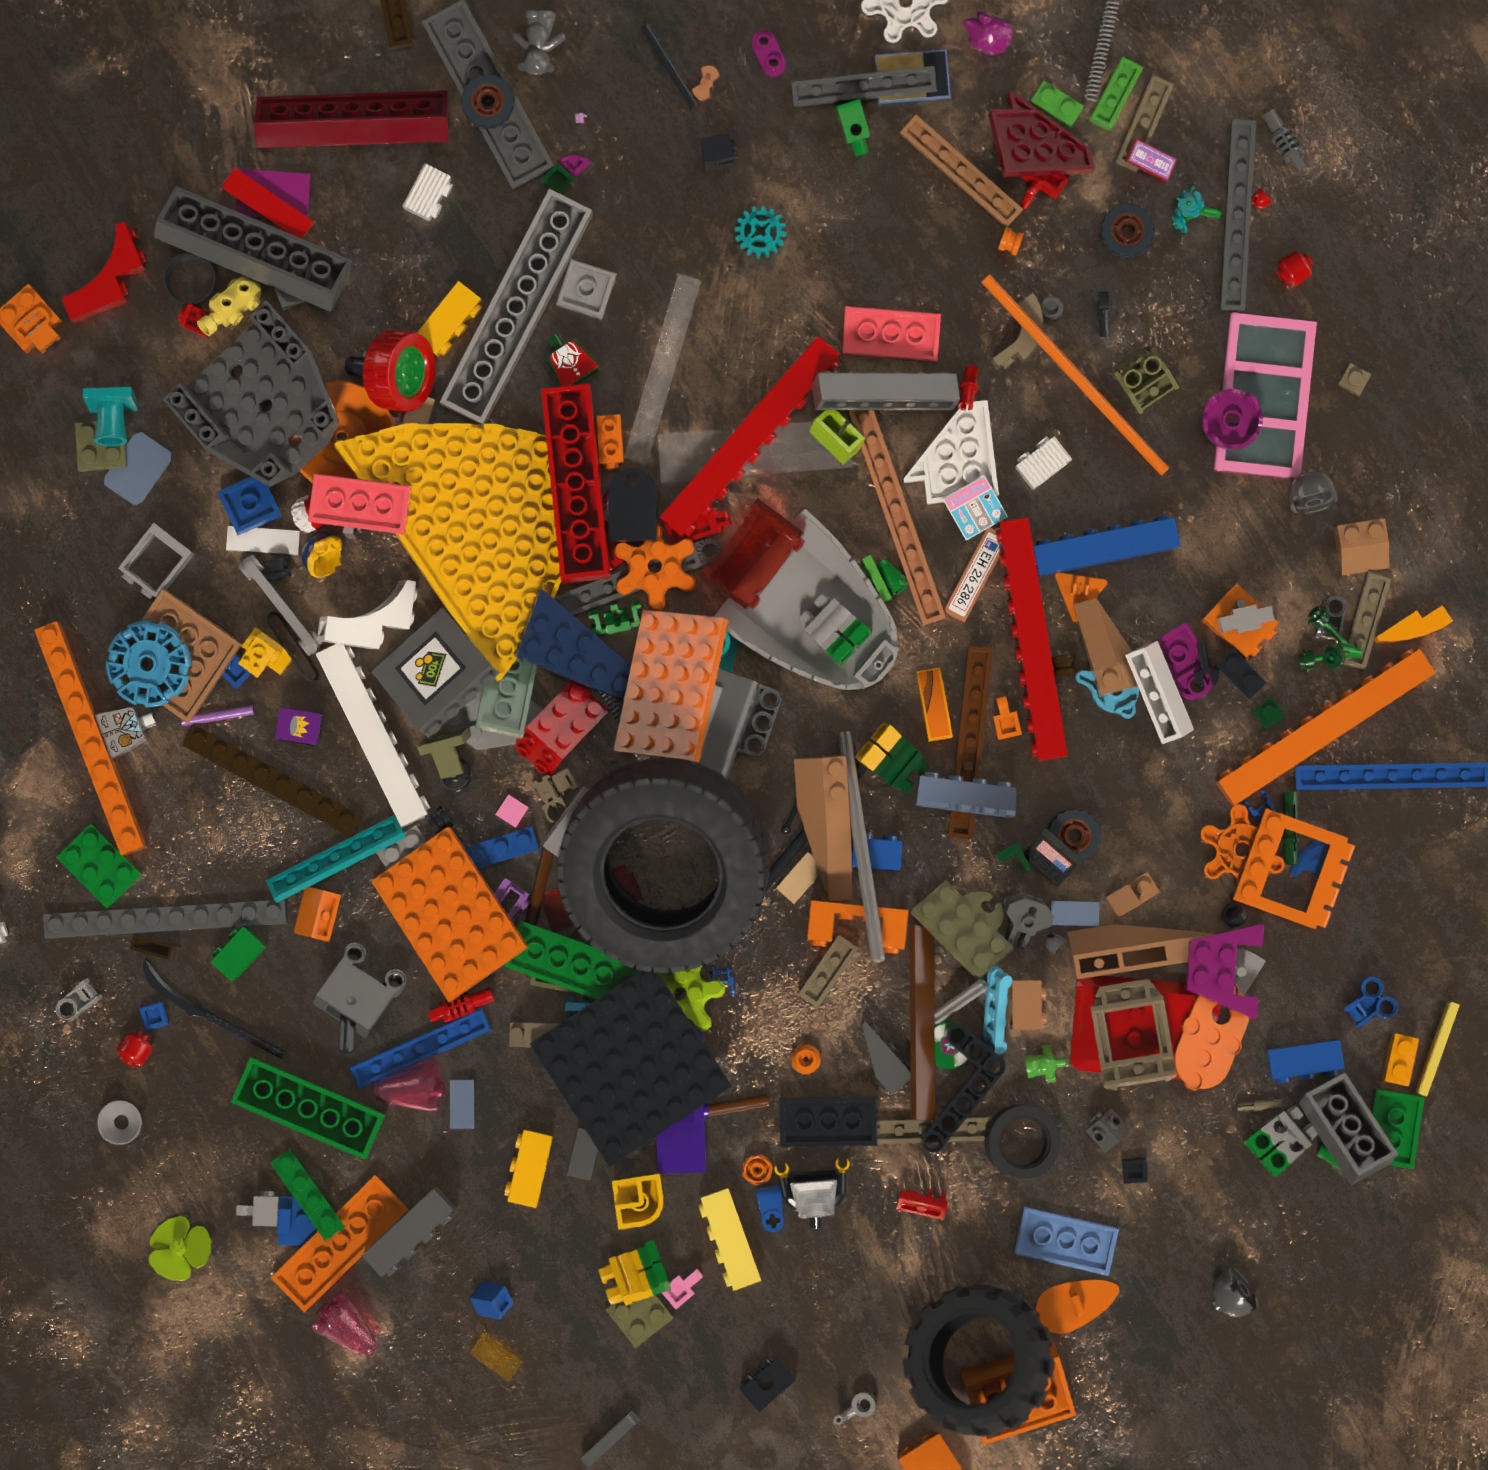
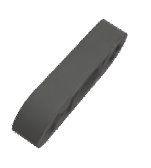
[580,1410,640,1467]

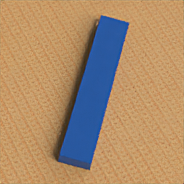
[349,1008,492,1089]

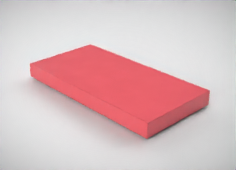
[841,306,941,362]
[308,473,411,534]

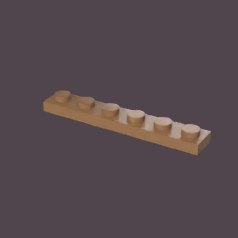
[900,115,1023,228]

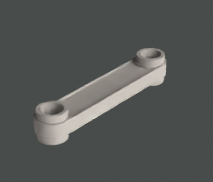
[238,554,324,656]

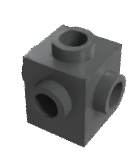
[1086,1108,1130,1152]

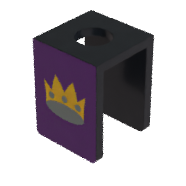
[275,708,325,747]

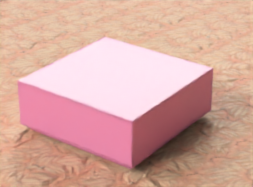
[495,794,529,828]

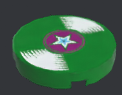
[934,1021,974,1070]

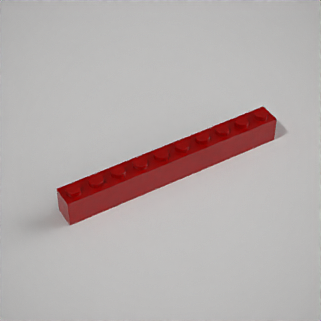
[660,336,840,538]
[995,518,1068,761]

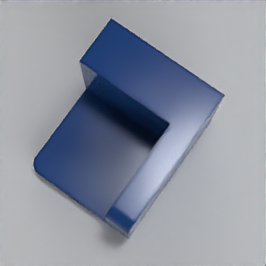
[469,1281,513,1320]

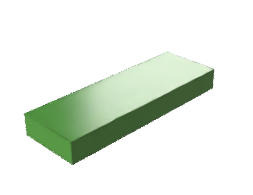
[1089,56,1143,131]

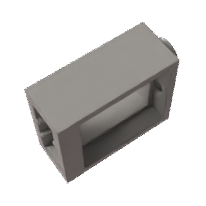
[118,523,195,599]

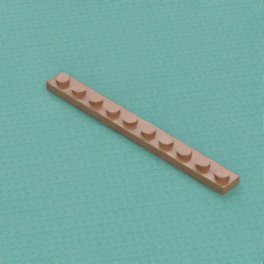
[848,410,946,626]

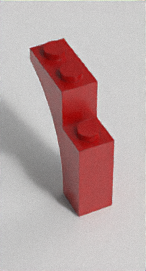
[61,221,146,323]

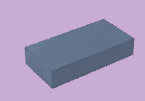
[1050,901,1099,926]
[450,1080,475,1129]

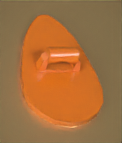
[1035,1279,1119,1334]

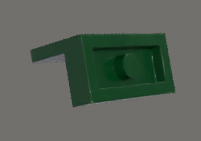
[993,843,1031,872]

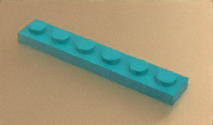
[266,815,406,903]

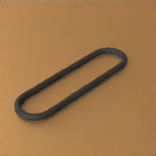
[267,611,319,683]

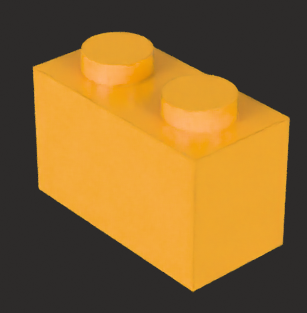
[1381,1033,1419,1087]

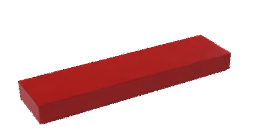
[221,168,314,239]

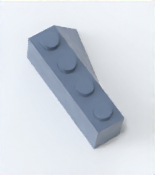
[915,772,1016,818]

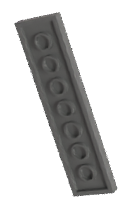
[422,0,554,190]

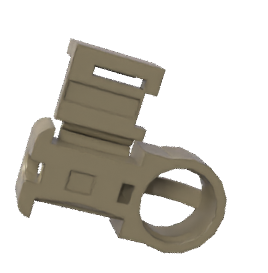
[531,768,578,824]

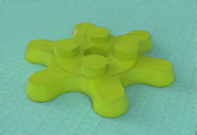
[659,967,725,1032]

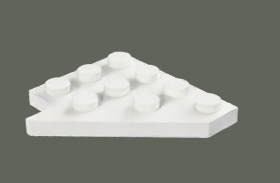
[903,400,999,505]

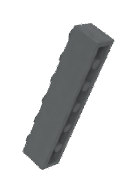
[812,371,960,410]

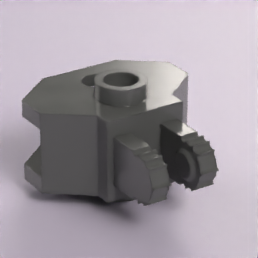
[1001,891,1054,949]

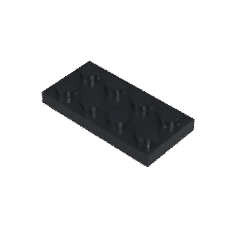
[780,1097,878,1147]

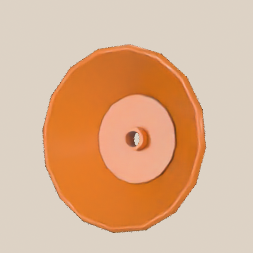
[291,381,395,483]

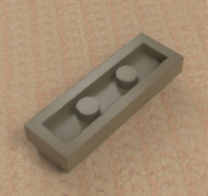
[798,935,859,1008]

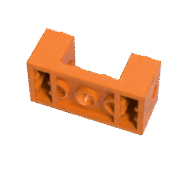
[807,901,908,954]

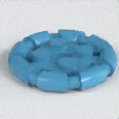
[106,620,191,707]

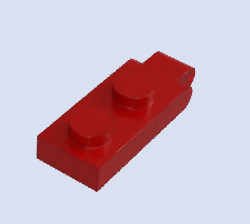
[664,508,732,544]

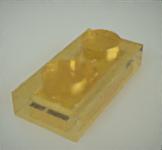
[470,1333,523,1382]

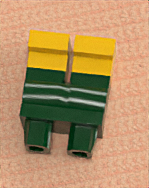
[854,722,929,793]

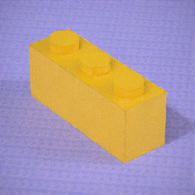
[417,281,483,358]
[504,1129,553,1208]

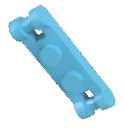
[983,966,1012,1055]

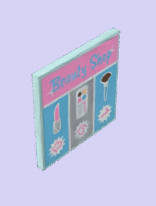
[943,475,1008,541]

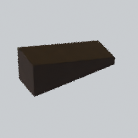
[130,935,181,962]

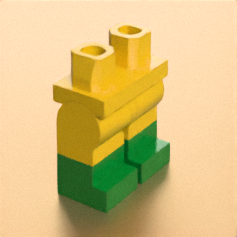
[598,1240,672,1306]

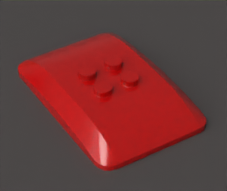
[1070,975,1221,1080]

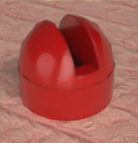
[1252,188,1272,209]

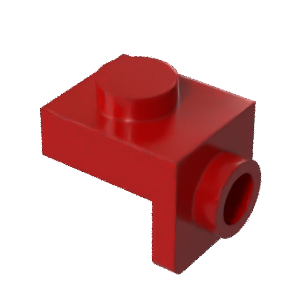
[178,303,210,339]

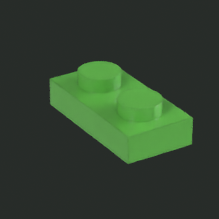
[1031,81,1084,128]
[860,555,892,604]

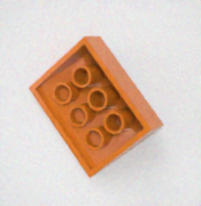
[960,1341,1076,1445]

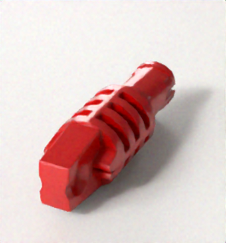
[428,988,495,1023]

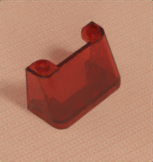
[699,498,805,611]

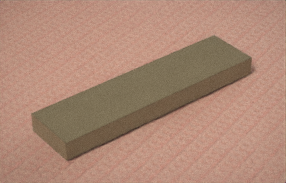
[1115,74,1174,172]
[1343,571,1392,670]

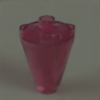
[374,1063,445,1111]
[310,1291,379,1358]

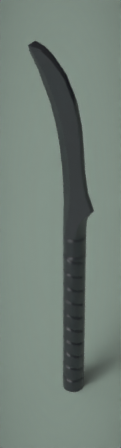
[143,959,286,1059]

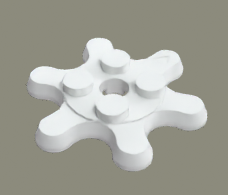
[861,0,948,43]

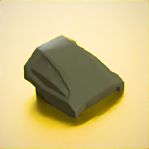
[1111,345,1179,414]

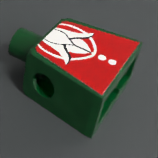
[546,333,601,387]

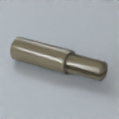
[1237,1099,1282,1111]

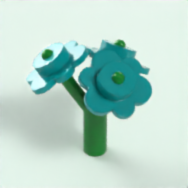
[1172,185,1222,233]

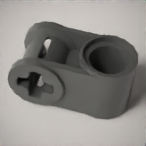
[1314,596,1347,643]

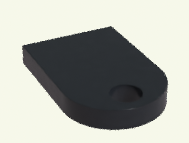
[608,468,658,542]

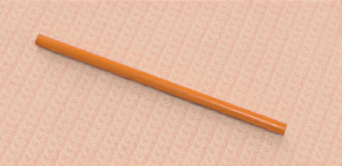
[981,274,1170,476]

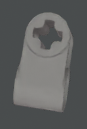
[56,978,103,1021]

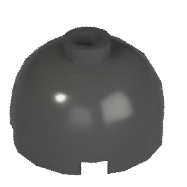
[1288,470,1338,514]
[1212,1268,1258,1318]

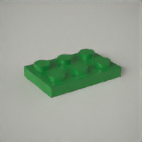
[56,823,142,909]
[1372,1089,1425,1169]

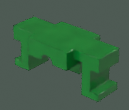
[588,600,642,635]

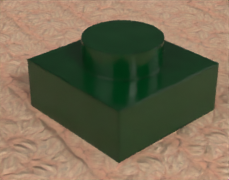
[541,162,575,195]
[1251,697,1286,730]

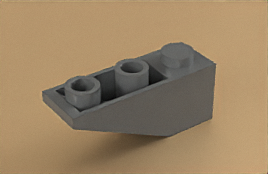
[861,1021,911,1095]

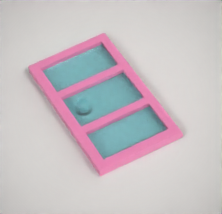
[1214,312,1317,479]

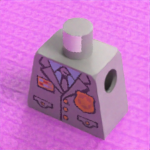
[94,707,157,759]

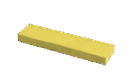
[1415,1002,1460,1096]

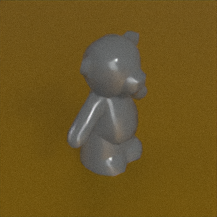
[513,10,566,75]

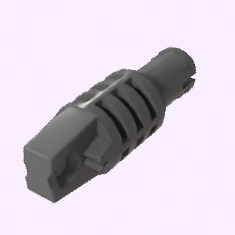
[1262,109,1306,172]

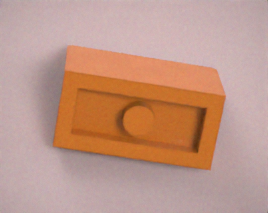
[294,887,341,942]

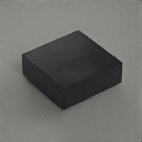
[1121,1158,1148,1184]

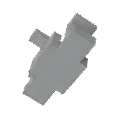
[1217,599,1275,634]

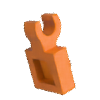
[993,696,1022,740]

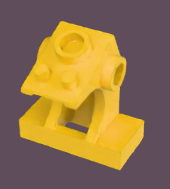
[238,627,295,678]

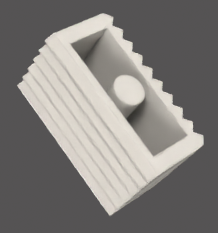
[403,163,453,222]
[1015,436,1072,490]

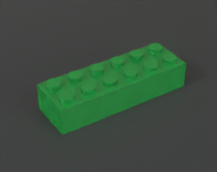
[231,1057,387,1160]

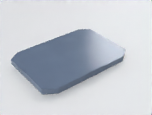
[104,432,171,506]

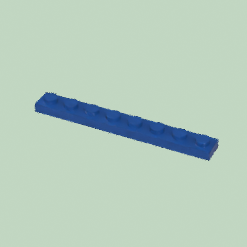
[1295,762,1488,790]

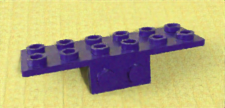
[656,1027,709,1174]

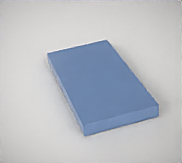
[1013,1206,1119,1276]

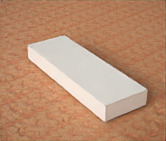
[226,526,301,556]

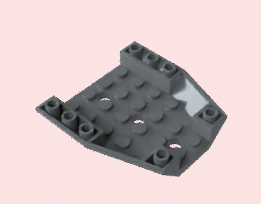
[162,300,339,487]

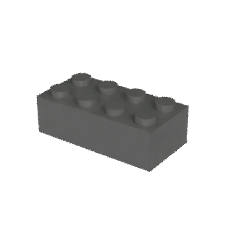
[1299,1073,1398,1185]
[362,1187,456,1278]

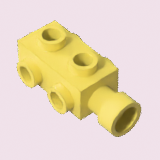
[197,275,261,336]

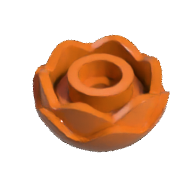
[791,1044,821,1074]
[742,1154,773,1185]

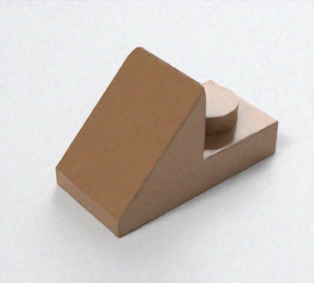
[1106,872,1160,918]

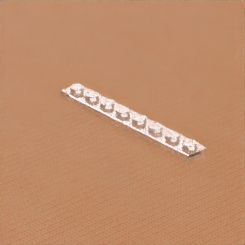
[624,274,701,465]

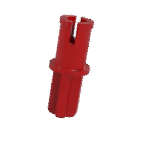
[958,364,979,411]

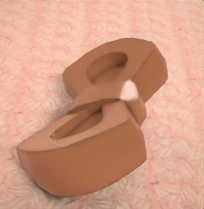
[692,65,720,101]

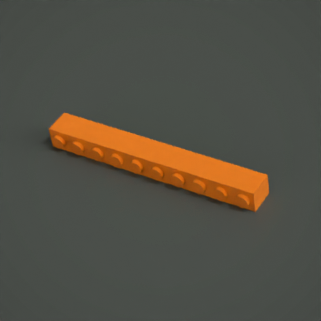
[34,621,147,856]
[1216,648,1436,806]

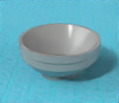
[97,1100,142,1145]

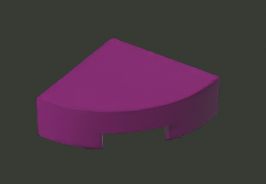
[557,155,591,178]

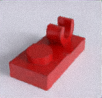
[896,1189,948,1220]

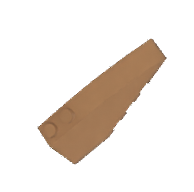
[793,755,852,902]

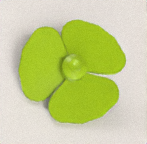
[148,1216,211,1281]

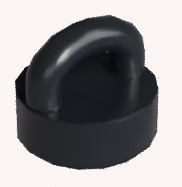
[1222,902,1248,928]

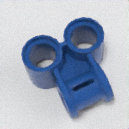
[1343,977,1398,1028]

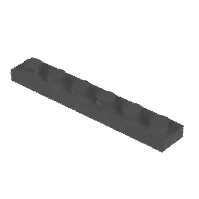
[792,66,937,107]

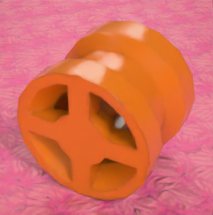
[998,227,1024,256]

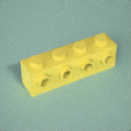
[698,1188,761,1290]

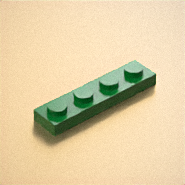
[270,1149,346,1242]

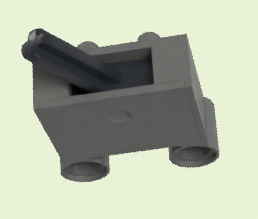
[313,943,406,1054]

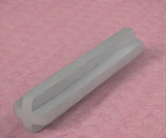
[934,979,989,1024]

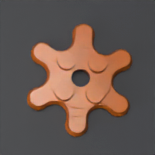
[614,523,696,611]
[1200,804,1285,885]

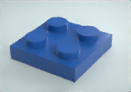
[217,477,281,536]

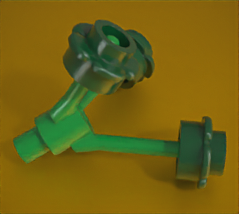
[1298,606,1362,672]

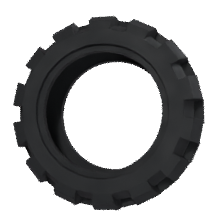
[903,1284,1055,1437]

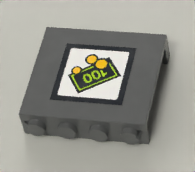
[372,607,500,738]

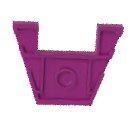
[1185,924,1264,1019]

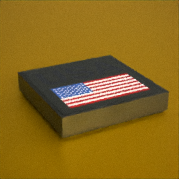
[1023,829,1082,887]

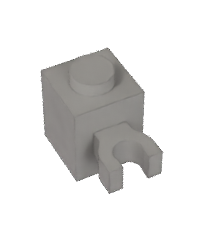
[236,1191,280,1226]

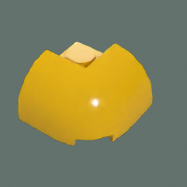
[612,1174,663,1230]

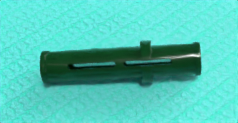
[1281,792,1300,865]

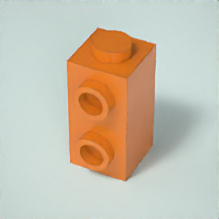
[596,414,624,470]

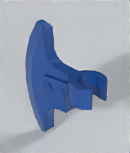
[1290,840,1329,878]

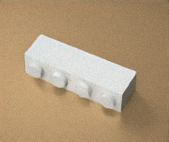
[1125,641,1194,744]

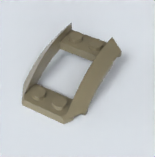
[1091,979,1177,1090]

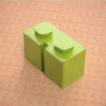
[809,410,865,465]

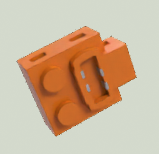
[0,284,63,354]

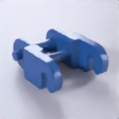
[1243,788,1277,823]
[709,965,735,996]

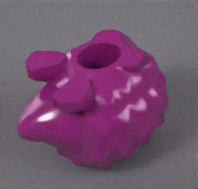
[963,10,1013,55]

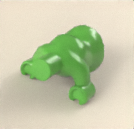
[1025,1045,1066,1083]

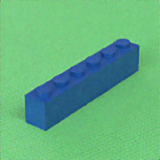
[1033,515,1181,577]

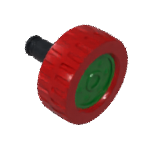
[344,330,435,411]

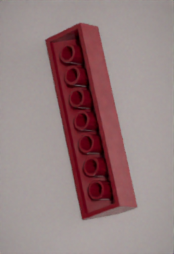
[254,90,449,148]

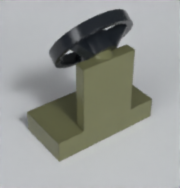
[417,727,473,792]

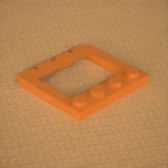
[1232,808,1355,929]

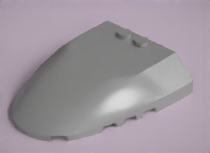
[713,508,899,690]

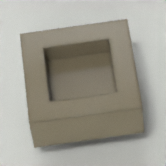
[1338,363,1371,396]

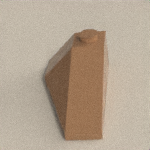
[1073,598,1138,697]

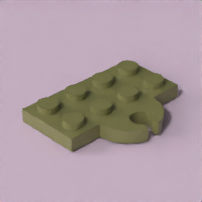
[911,880,1014,981]

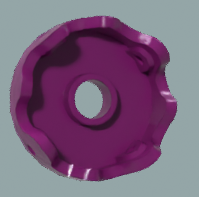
[1202,389,1263,450]

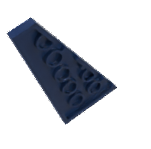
[514,588,631,702]

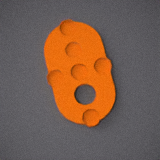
[1174,984,1249,1091]

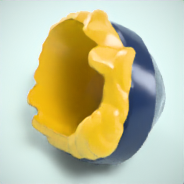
[302,532,342,578]

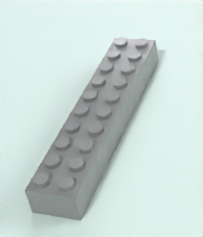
[440,189,593,425]

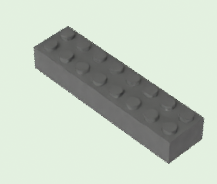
[154,186,353,312]

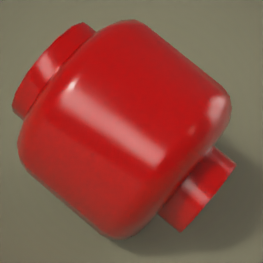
[1276,251,1313,286]
[117,1030,153,1068]

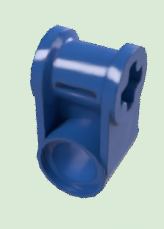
[756,1185,784,1232]

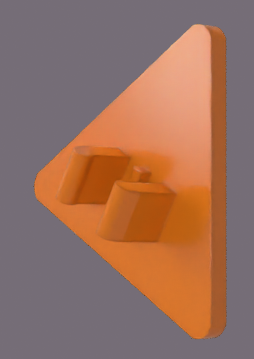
[1055,572,1107,622]

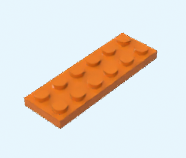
[271,1175,409,1313]

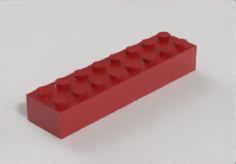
[541,384,611,584]

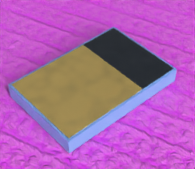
[875,50,950,104]

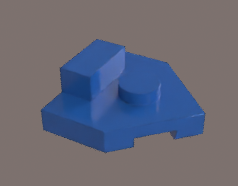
[277,1196,317,1246]

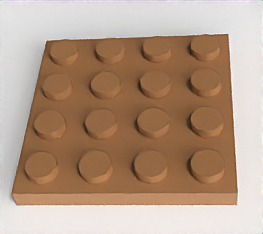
[118,589,243,723]

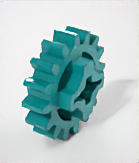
[735,206,786,259]

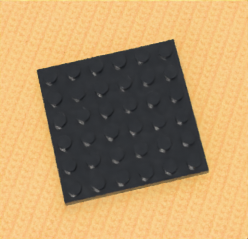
[530,969,732,1167]

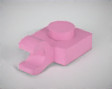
[662,1269,703,1309]

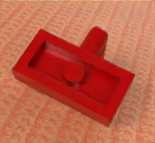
[1020,175,1069,209]

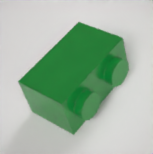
[211,926,267,982]

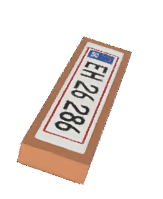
[944,527,1003,623]

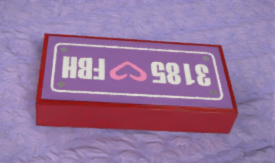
[1125,139,1177,181]

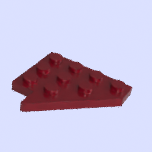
[988,91,1095,177]

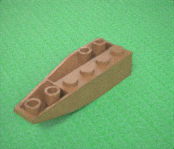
[1067,924,1215,979]

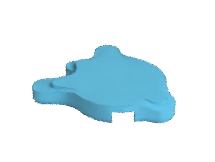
[1075,670,1139,719]

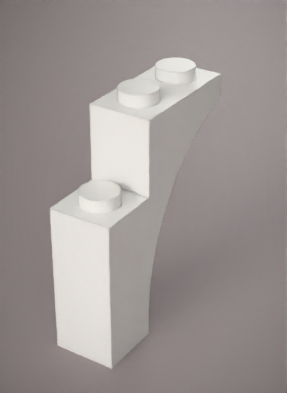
[317,580,417,649]

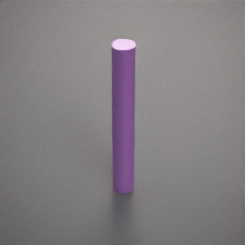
[181,705,254,726]

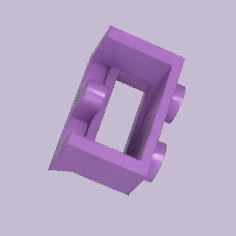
[494,878,531,925]

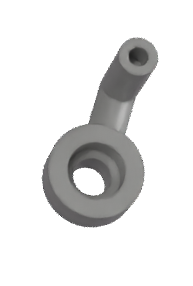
[834,1391,878,1425]

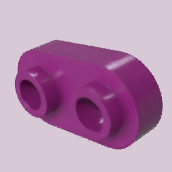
[752,30,786,77]

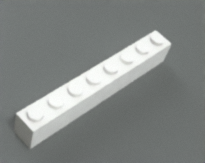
[316,644,430,828]

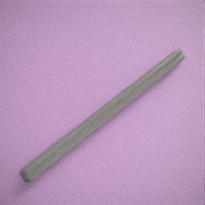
[838,731,885,963]

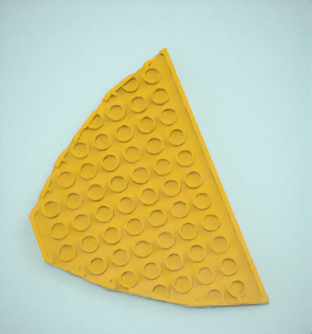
[334,423,561,682]

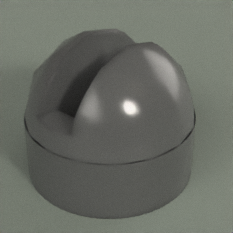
[1045,933,1065,954]

